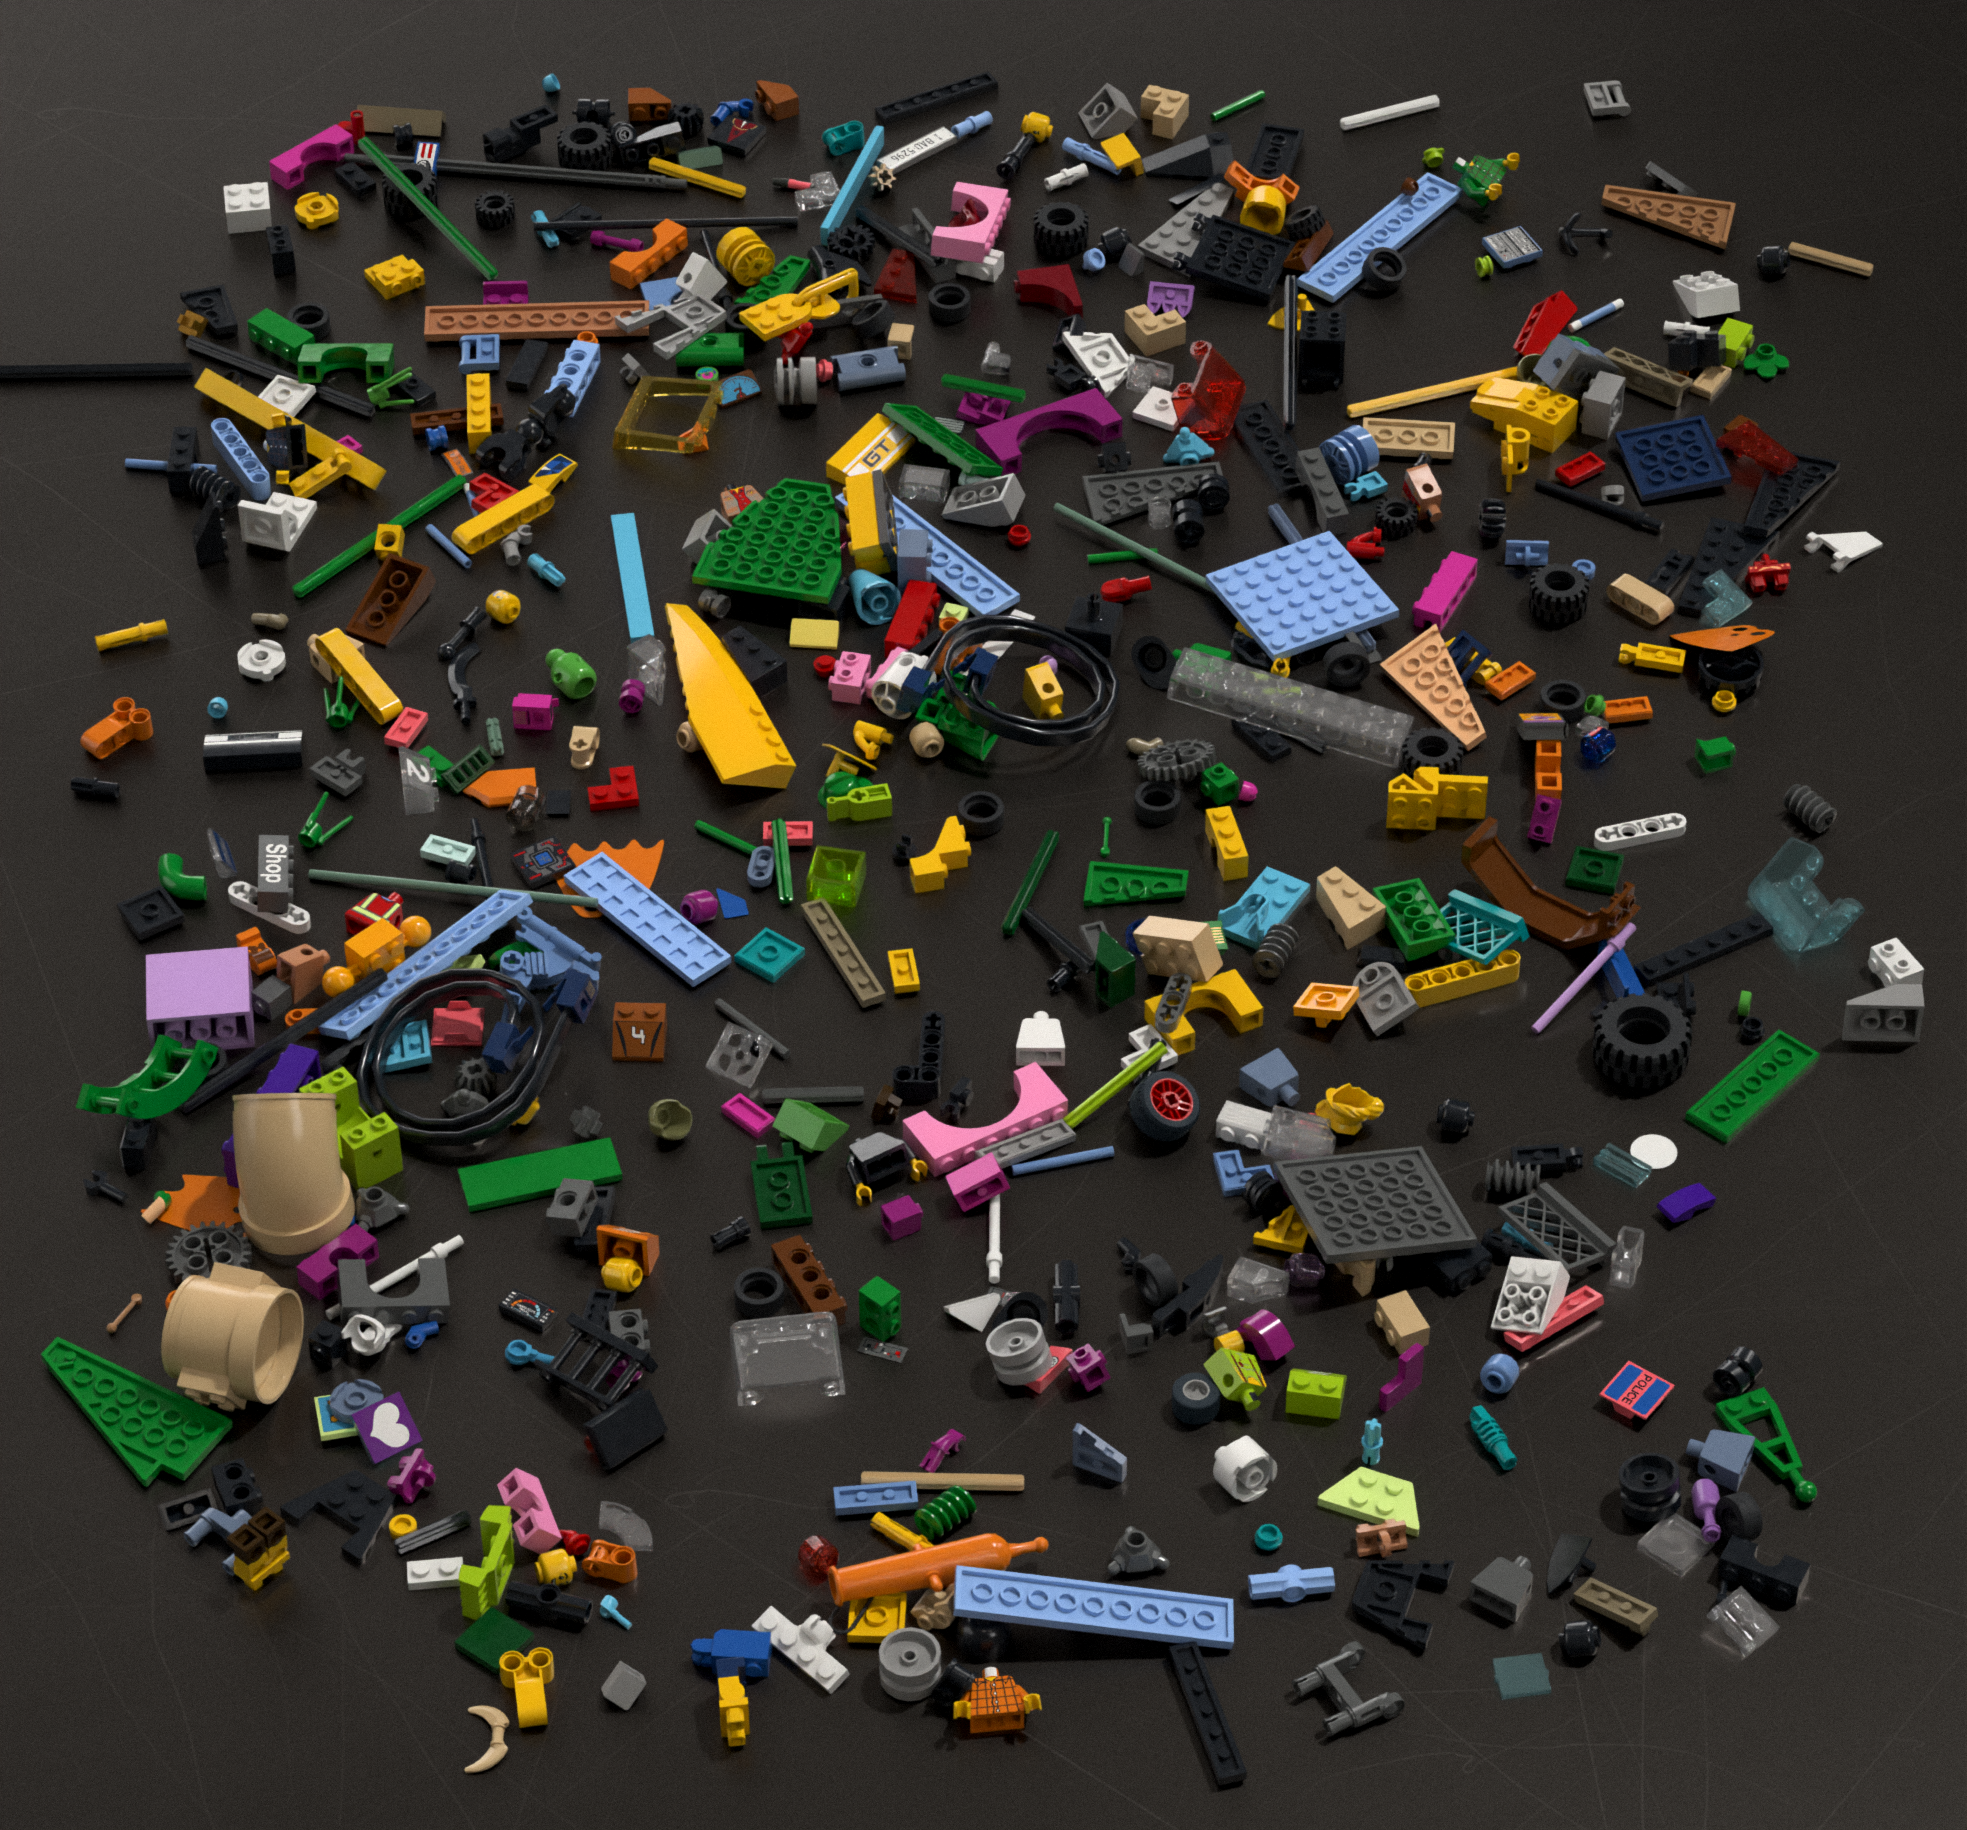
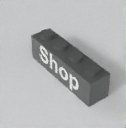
[257,835,294,913]

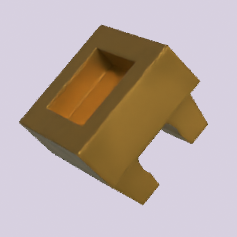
[177,310,208,338]

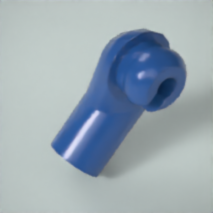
[405,1320,439,1349]

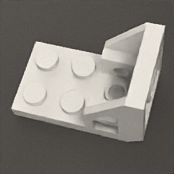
[238,492,317,552]

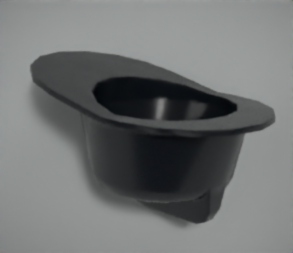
[1131,636,1179,689]
[991,1292,1048,1332]

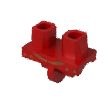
[1745,554,1791,593]

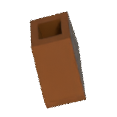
[755,80,799,121]
[628,88,671,121]

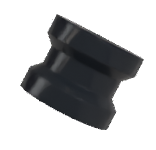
[392,122,414,147]

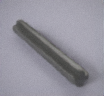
[762,1086,864,1104]

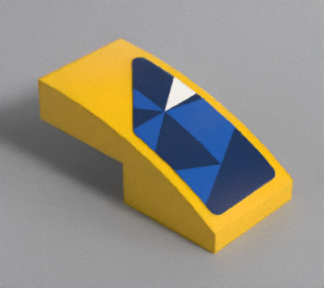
[528,454,578,493]

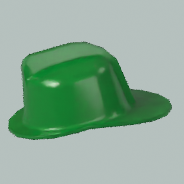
[818,772,873,808]

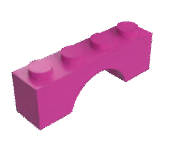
[269,124,354,190]

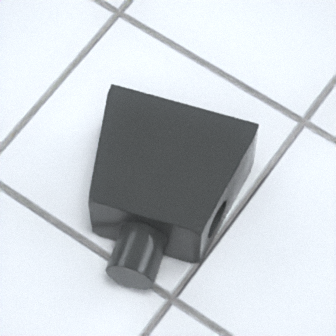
[1469,1556,1533,1623]

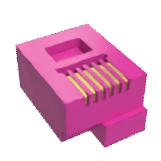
[512,693,559,730]

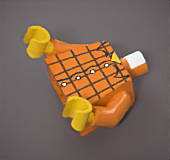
[953,1667,1042,1733]

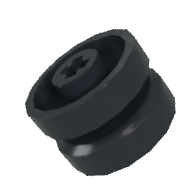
[1619,1453,1681,1522]

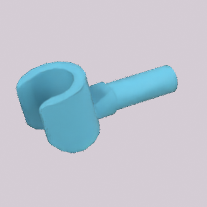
[600,1595,632,1629]

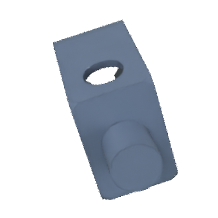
[1239,1048,1300,1107]
[1686,1429,1755,1492]

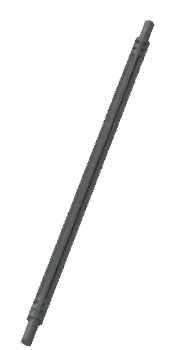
[344,153,687,189]

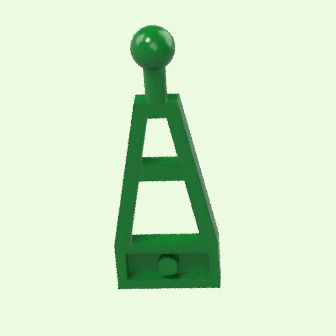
[1715,1387,1817,1503]

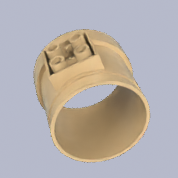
[161,1262,304,1412]

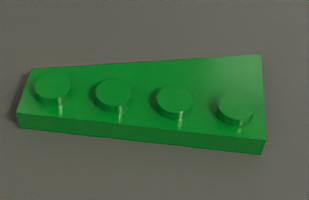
[734,255,811,305]

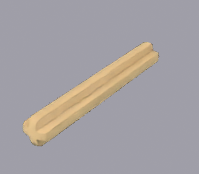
[1788,242,1873,277]

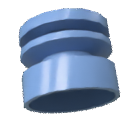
[1319,425,1379,485]

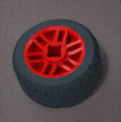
[1129,1071,1201,1142]

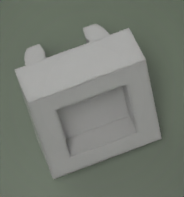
[619,353,651,384]

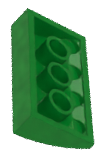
[1373,878,1455,961]

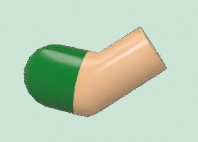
[141,1191,172,1224]

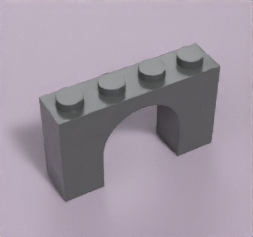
[337,1258,450,1325]

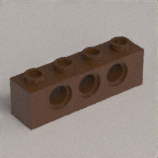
[771,1234,848,1334]

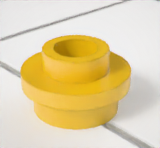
[1712,690,1736,712]

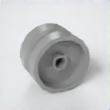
[986,1318,1053,1386]
[879,1627,941,1701]

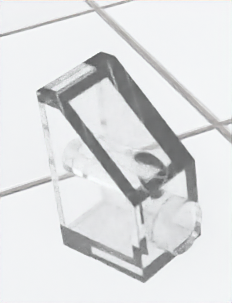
[1227,1256,1289,1304]

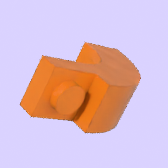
[1224,160,1300,205]

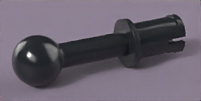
[437,607,487,661]

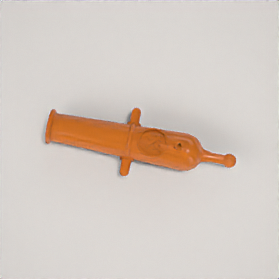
[828,1533,1049,1607]

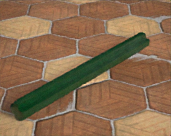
[1001,830,1059,936]

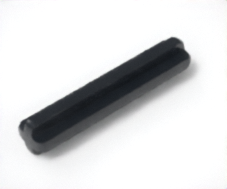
[393,1510,472,1554]

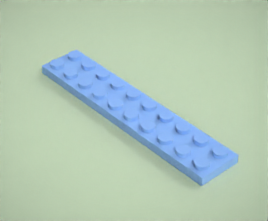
[1297,172,1463,303]
[835,493,1020,616]
[318,889,533,1040]
[953,1565,1234,1650]

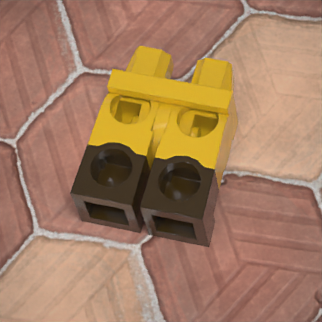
[226,1506,290,1591]

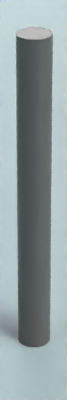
[714,998,791,1059]

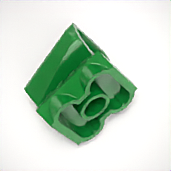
[938,694,1000,761]

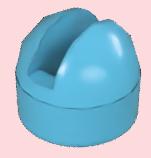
[542,74,560,92]
[207,697,228,718]

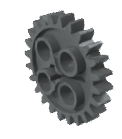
[1137,739,1217,781]
[165,1221,252,1284]

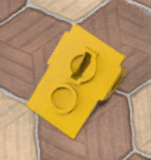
[1501,425,1530,492]

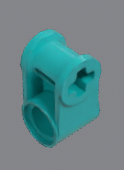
[822,121,865,156]

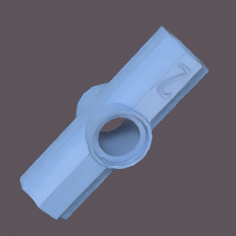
[1248,1565,1335,1602]

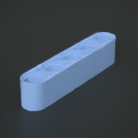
[211,418,271,500]

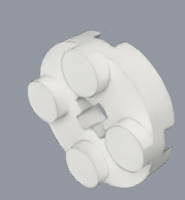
[238,640,286,681]

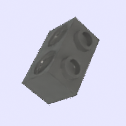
[609,1309,651,1367]

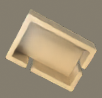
[1133,916,1223,982]

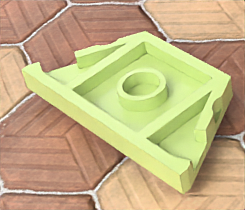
[1318,1467,1419,1537]

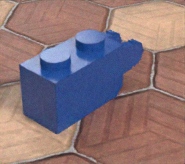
[690,1629,772,1677]

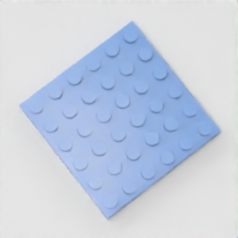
[1206,531,1399,662]

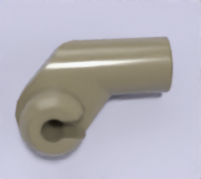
[251,613,288,630]
[1126,737,1164,756]

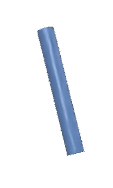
[425,524,472,568]

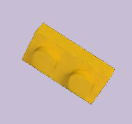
[888,948,920,994]

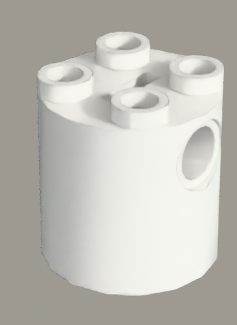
[871,652,937,719]

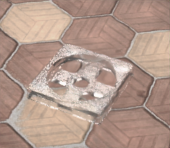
[705,1022,774,1089]

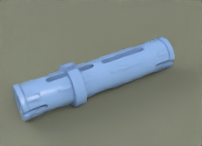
[1062,137,1122,175]

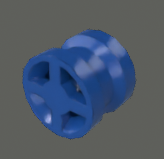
[425,425,449,451]

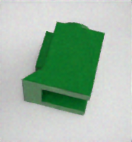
[1694,736,1736,774]

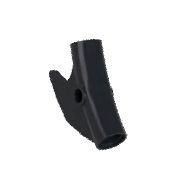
[807,245,872,300]

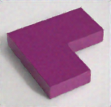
[1379,1343,1424,1413]

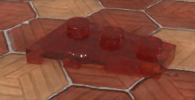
[874,249,917,303]
[1715,420,1798,475]

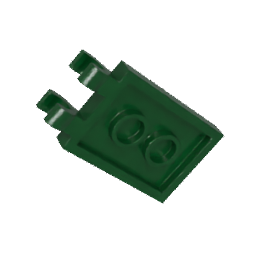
[750,1142,813,1229]

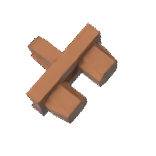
[1356,1519,1408,1557]

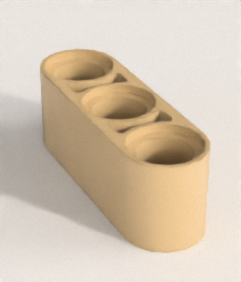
[1606,574,1674,625]

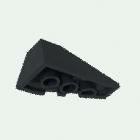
[1141,132,1233,180]

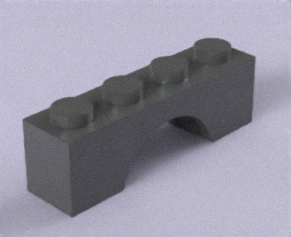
[1295,447,1349,535]

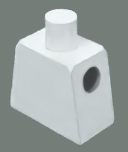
[676,252,727,300]
[1016,1011,1065,1066]

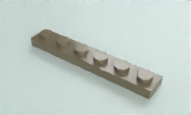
[801,897,886,1008]

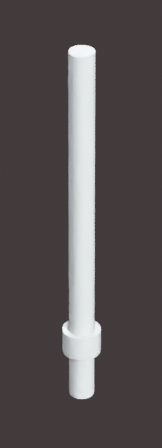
[986,1194,1002,1283]
[325,1235,464,1320]

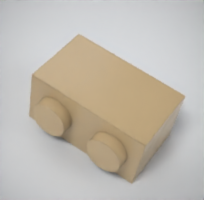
[1374,1290,1430,1354]

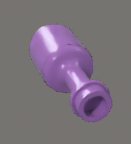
[1691,1479,1721,1542]

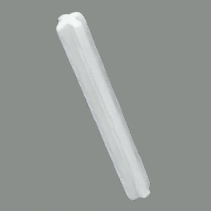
[1340,95,1440,131]

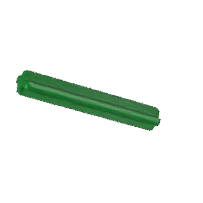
[941,374,1026,403]
[771,818,793,904]

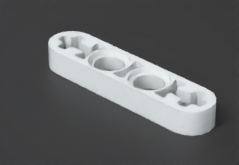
[1594,813,1687,851]
[228,881,311,934]

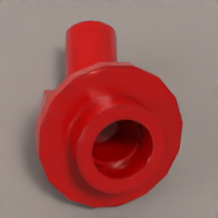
[559,1530,591,1555]

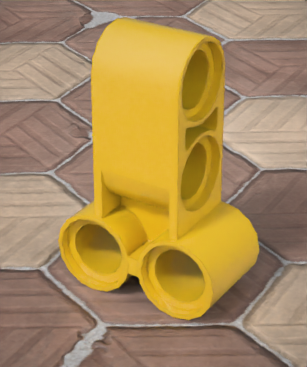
[499,1647,554,1728]

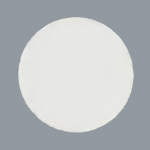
[1630,1134,1677,1169]

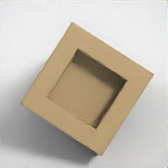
[888,323,914,360]

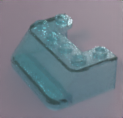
[1748,837,1865,953]

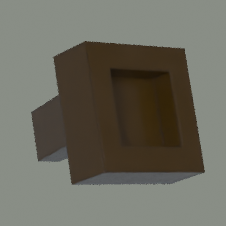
[871,1084,902,1121]

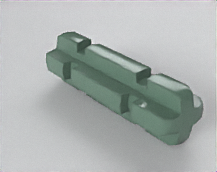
[486,717,504,757]

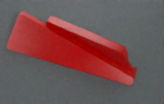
[1513,290,1577,357]

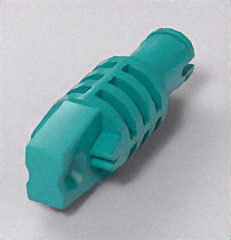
[1469,1405,1518,1470]

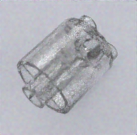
[1261,1105,1336,1161]

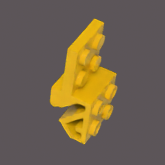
[1386,767,1488,830]

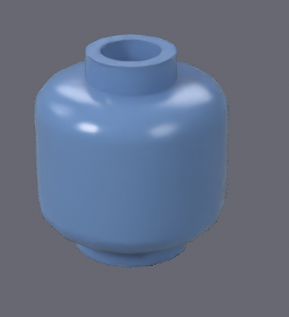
[1480,1353,1519,1394]

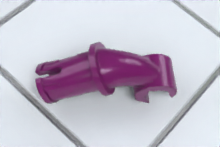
[919,1429,966,1473]

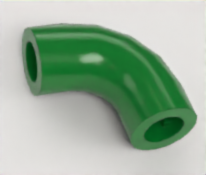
[158,853,207,901]

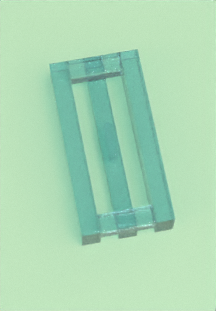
[1593,1143,1652,1188]

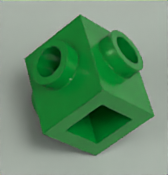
[1200,762,1239,806]

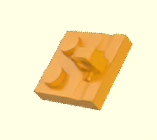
[1293,983,1360,1028]

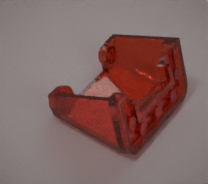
[1171,340,1246,441]

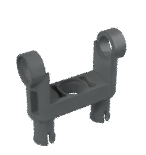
[1292,1641,1406,1736]

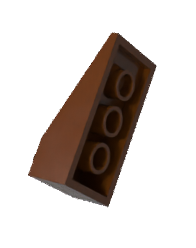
[345,553,436,647]

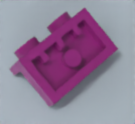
[483,281,529,305]

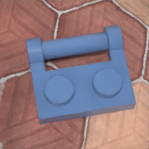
[459,334,500,374]

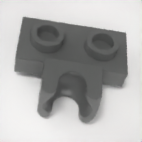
[309,749,366,796]

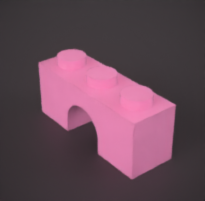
[497,1468,562,1554]

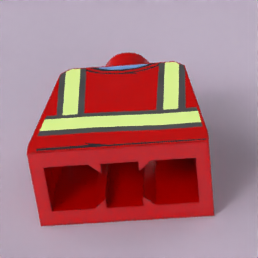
[345,892,403,935]

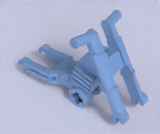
[499,906,602,1023]

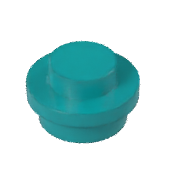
[1255,1524,1283,1550]

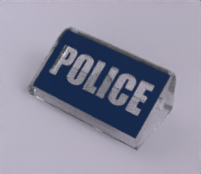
[207,828,238,879]

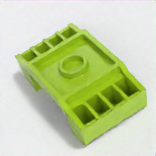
[459,1505,515,1621]

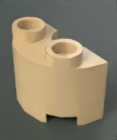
[1335,1258,1376,1297]
[910,1584,957,1630]

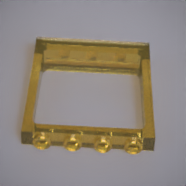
[612,376,724,454]

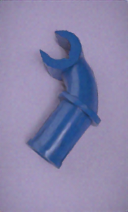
[710,98,753,127]

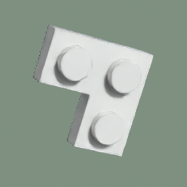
[1121,1024,1178,1081]

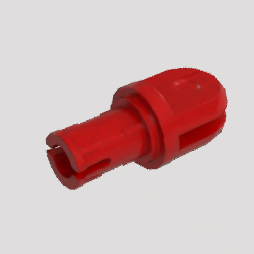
[1100,575,1152,603]

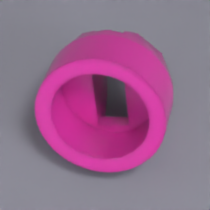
[1238,781,1258,802]

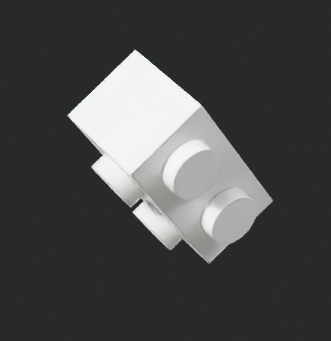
[1868,938,1924,987]

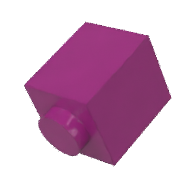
[881,1195,923,1241]

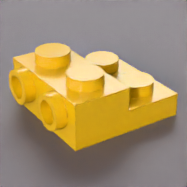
[364,255,425,300]

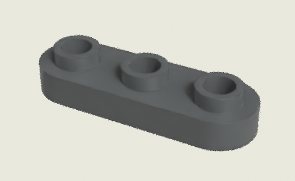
[1645,161,1698,197]

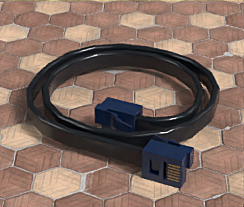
[895,615,1120,747]
[356,968,598,1146]

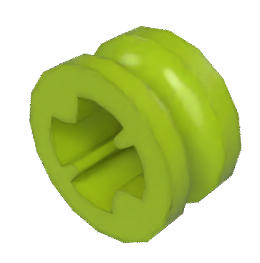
[1475,256,1493,277]

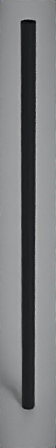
[534,217,798,231]

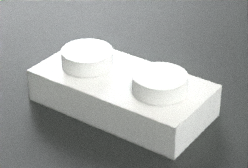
[407,1557,463,1590]

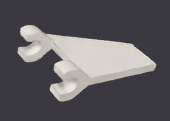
[1804,532,1883,572]

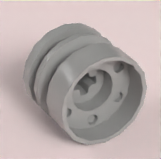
[774,357,817,406]

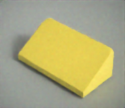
[789,618,839,650]

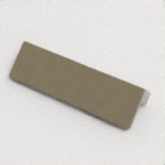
[357,105,446,137]

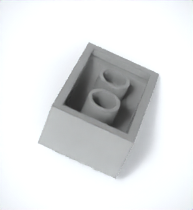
[941,473,1025,527]
[1842,984,1925,1042]

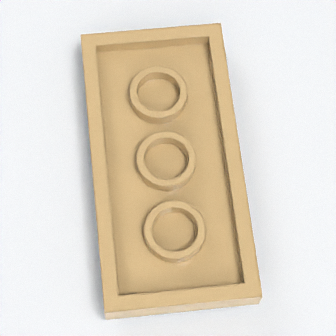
[1363,417,1455,459]

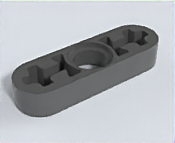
[1155,973,1192,1033]

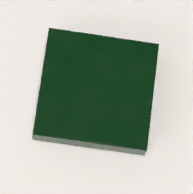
[1565,846,1625,894]
[454,1607,534,1675]

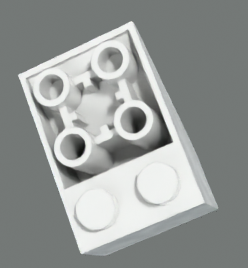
[1673,271,1740,318]
[1491,1256,1570,1335]

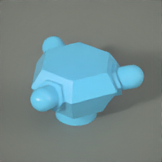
[1163,427,1214,466]

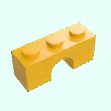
[1205,806,1248,881]

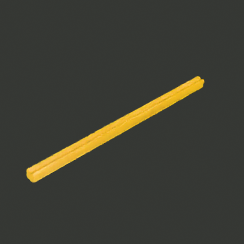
[1347,366,1517,418]

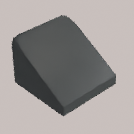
[1118,243,1145,277]

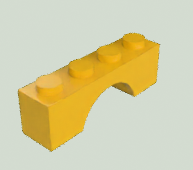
[467,373,492,454]

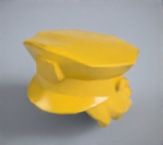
[1315,1083,1384,1135]

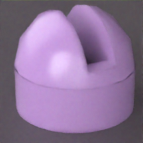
[1038,655,1057,674]

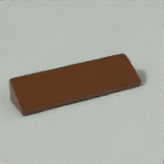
[1283,219,1333,272]

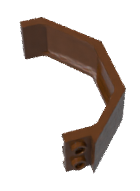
[1461,816,1642,950]

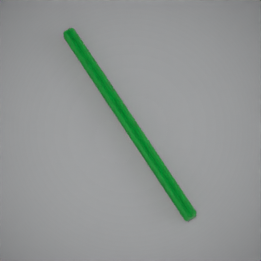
[358,137,498,281]
[292,474,466,598]

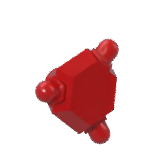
[777,322,813,365]

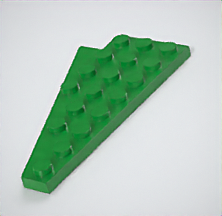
[41,1337,233,1487]

